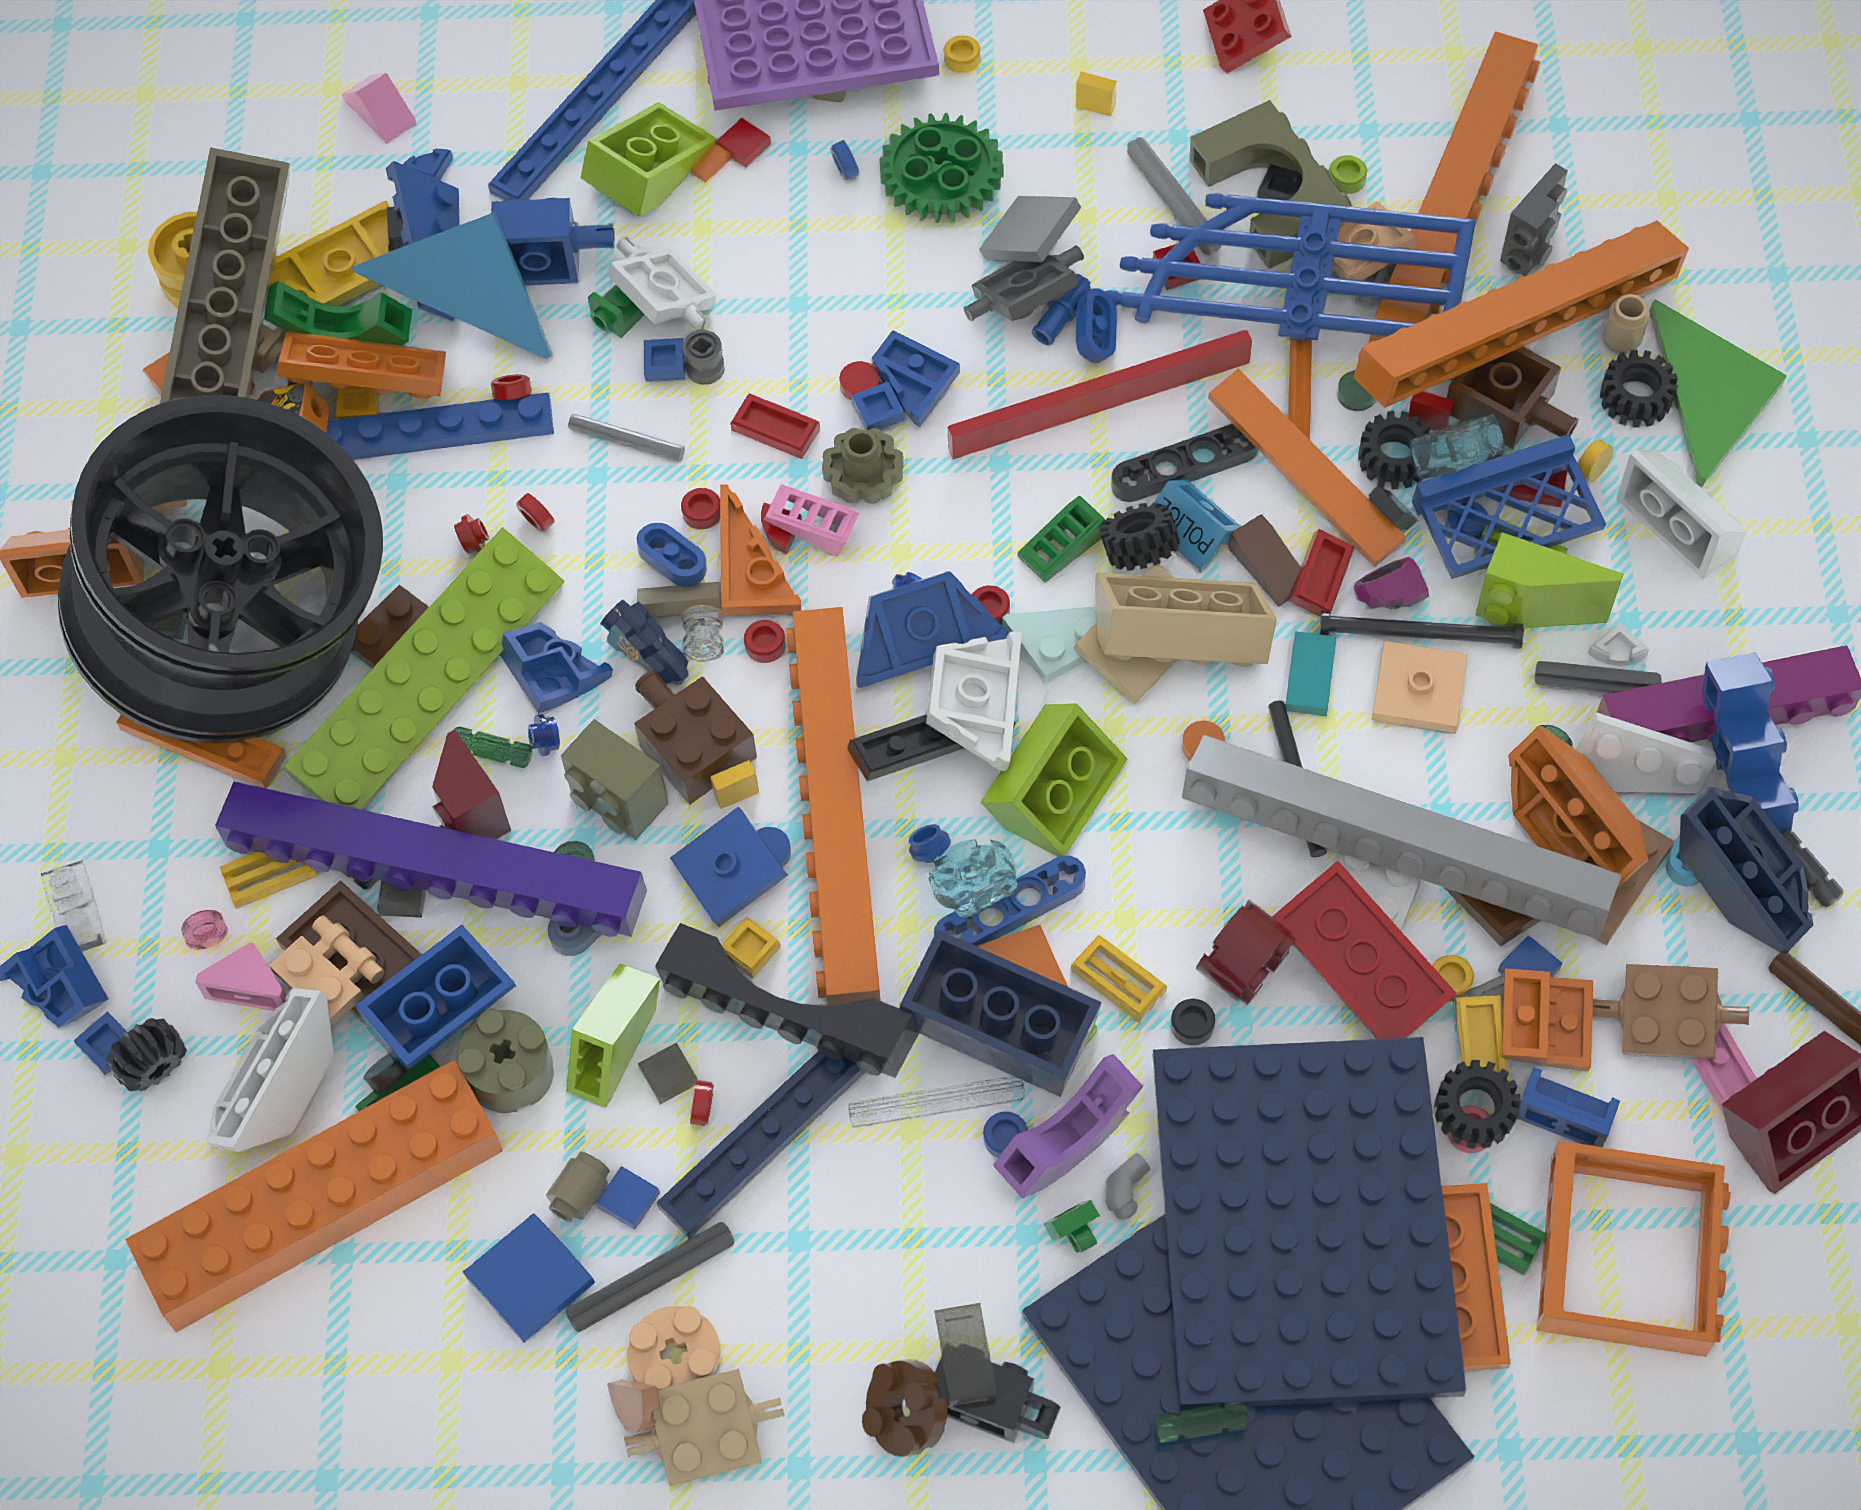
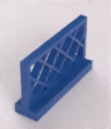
[1412,434,1606,580]

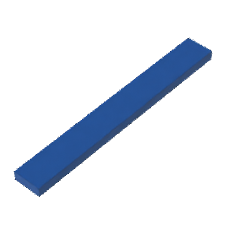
[488,0,696,201]

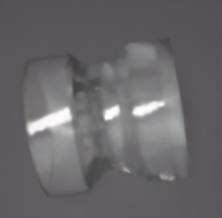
[681,605,724,662]

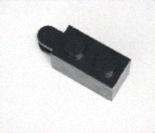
[934,1344,1061,1443]

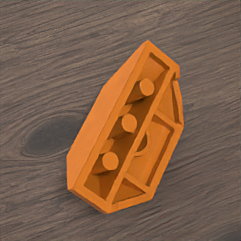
[1508,726,1648,887]

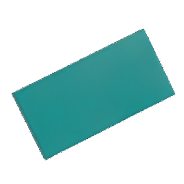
[1285,631,1337,716]

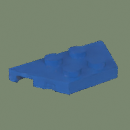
[855,571,1009,688]

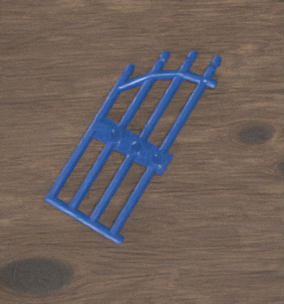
[1105,193,1476,341]

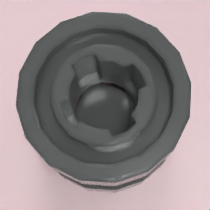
[682,330,725,385]

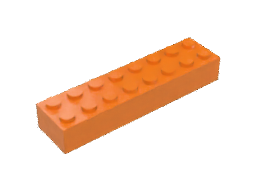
[125,1060,503,1332]

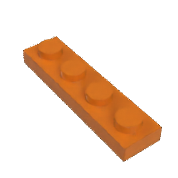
[116,715,287,788]

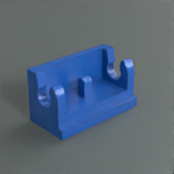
[1517,1067,1621,1147]

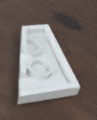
[1576,712,1717,794]

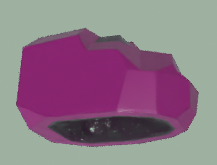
[1353,557,1430,610]

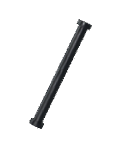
[1319,611,1524,649]

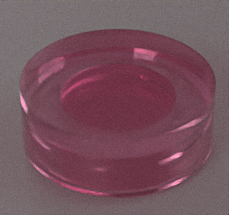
[181,910,228,950]

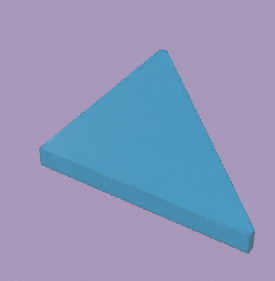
[352,212,553,359]

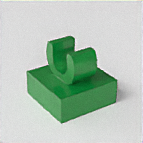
[1043,1200,1100,1253]

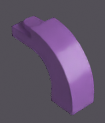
[993,1054,1144,1199]

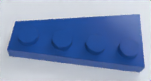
[385,160,460,321]

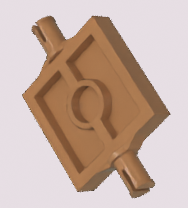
[1593,964,1750,1060]

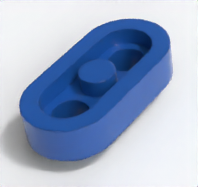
[1076,288,1117,364]
[636,522,707,587]

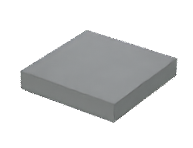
[979,195,1081,262]

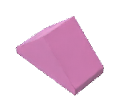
[341,72,417,144]
[195,941,286,1011]

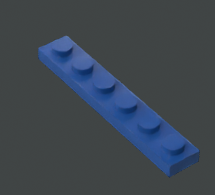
[327,392,554,460]

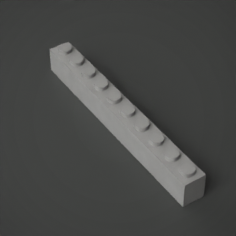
[1182,735,1622,940]

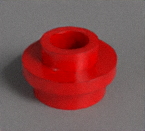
[454,514,489,554]

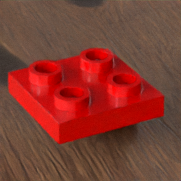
[1202,0,1292,74]

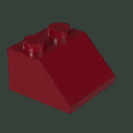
[432,729,512,839]

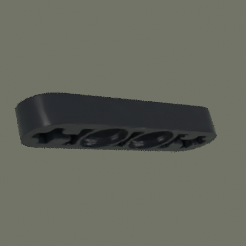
[1111,424,1258,502]

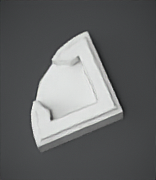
[1588,622,1650,665]

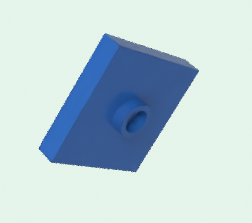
[670,806,788,927]

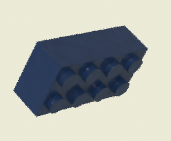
[899,929,1102,1097]

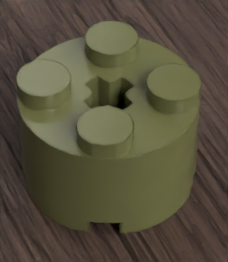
[457,1009,554,1113]

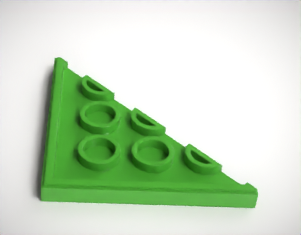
[1649,299,1787,487]

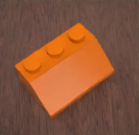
[0,528,144,598]

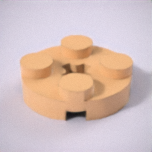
[627,1306,721,1389]

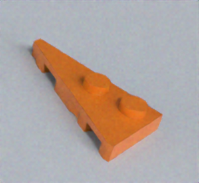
[720,484,802,616]

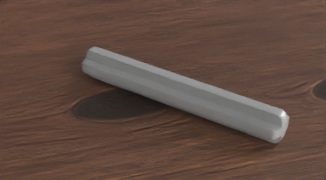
[1127,137,1221,255]

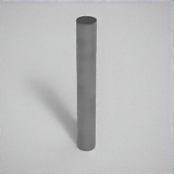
[568,413,685,462]

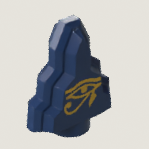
[600,599,689,685]

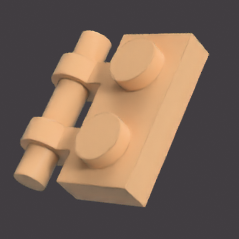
[269,916,385,1027]

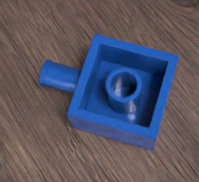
[491,197,615,286]

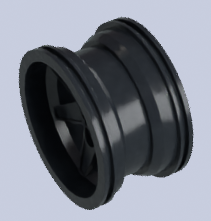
[57,395,383,743]

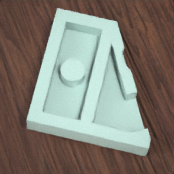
[1002,606,1096,684]

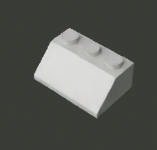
[1616,449,1747,580]

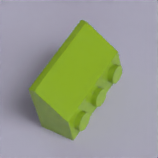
[980,703,1128,857]

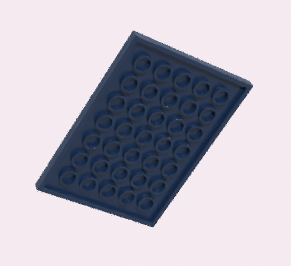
[1152,1037,1466,1410]
[1022,1215,1475,1510]

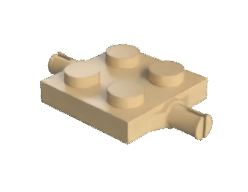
[624,1368,785,1487]

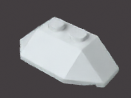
[206,988,334,1152]

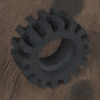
[1600,350,1678,428]
[1358,411,1434,490]
[1100,503,1180,571]
[1434,1060,1521,1149]

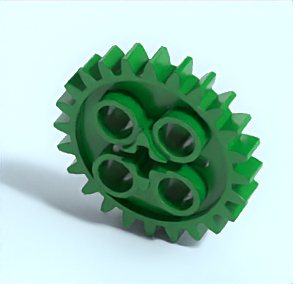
[879,112,1004,223]

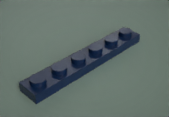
[656,1051,865,1238]

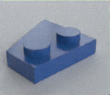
[871,330,960,427]

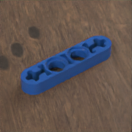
[934,855,1086,946]

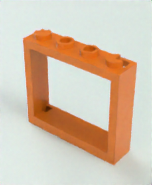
[1537,1141,1731,1357]

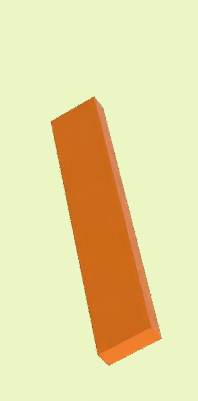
[1208,368,1406,567]

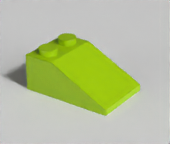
[580,101,717,217]
[1475,533,1624,628]

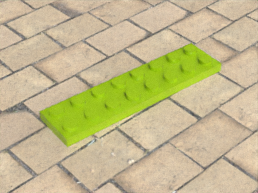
[282,527,565,809]

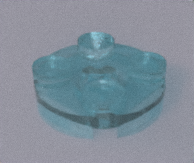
[928,839,1018,917]

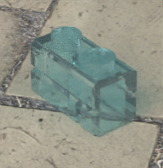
[1410,414,1505,480]

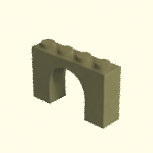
[1189,100,1352,269]

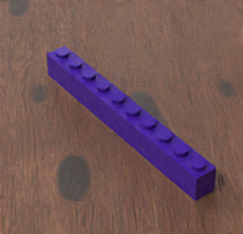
[215,781,647,937]

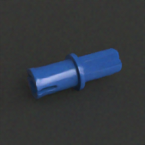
[1031,274,1091,346]

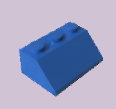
[355,924,516,1069]

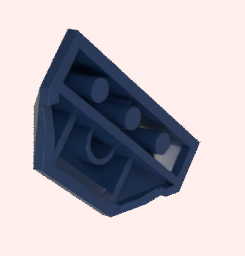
[1679,787,1814,953]

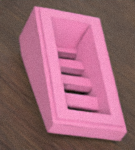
[764,484,859,556]

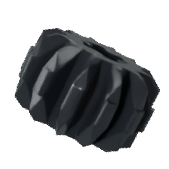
[106,1018,187,1092]

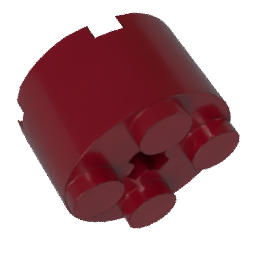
[1195,899,1297,1005]

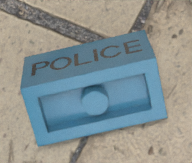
[1154,480,1241,570]

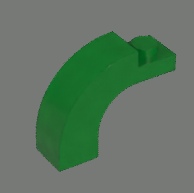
[264,280,413,346]

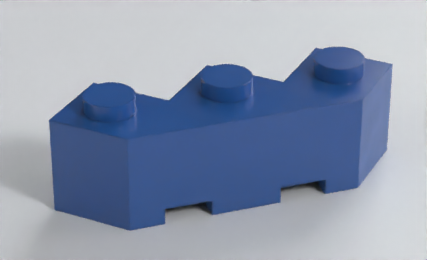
[1702,652,1799,834]

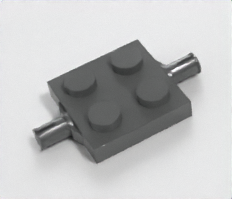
[963,245,1084,322]

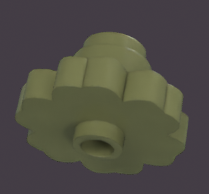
[822,428,904,504]

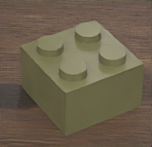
[560,719,669,840]

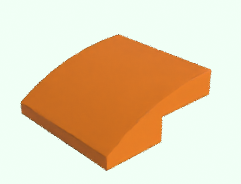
[1501,968,1593,1071]

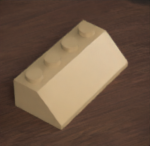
[1095,573,1277,667]

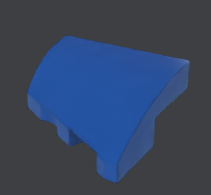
[500,622,613,714]
[0,924,109,1028]

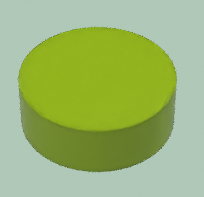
[1329,155,1368,194]

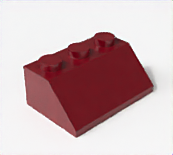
[1721,1030,1861,1194]

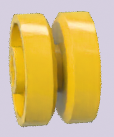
[147,211,197,308]

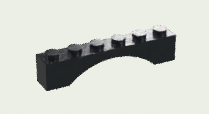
[655,923,919,1078]

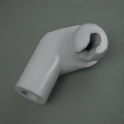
[1105,1153,1151,1220]

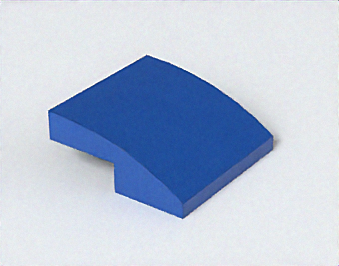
[462,1213,596,1343]

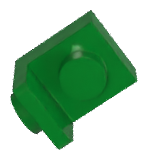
[588,284,645,338]

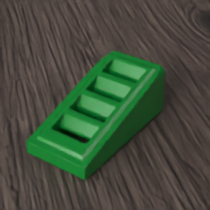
[1017,495,1106,583]

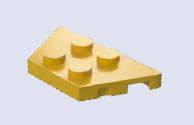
[270,200,392,306]

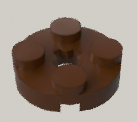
[861,1359,947,1457]

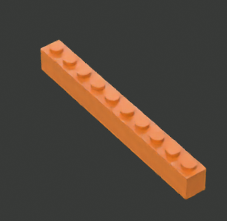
[1369,31,1541,342]
[1353,220,1689,408]
[786,607,881,1006]

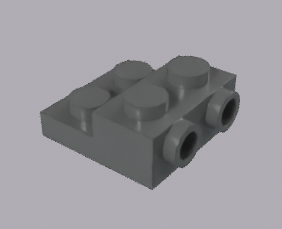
[1500,163,1568,276]

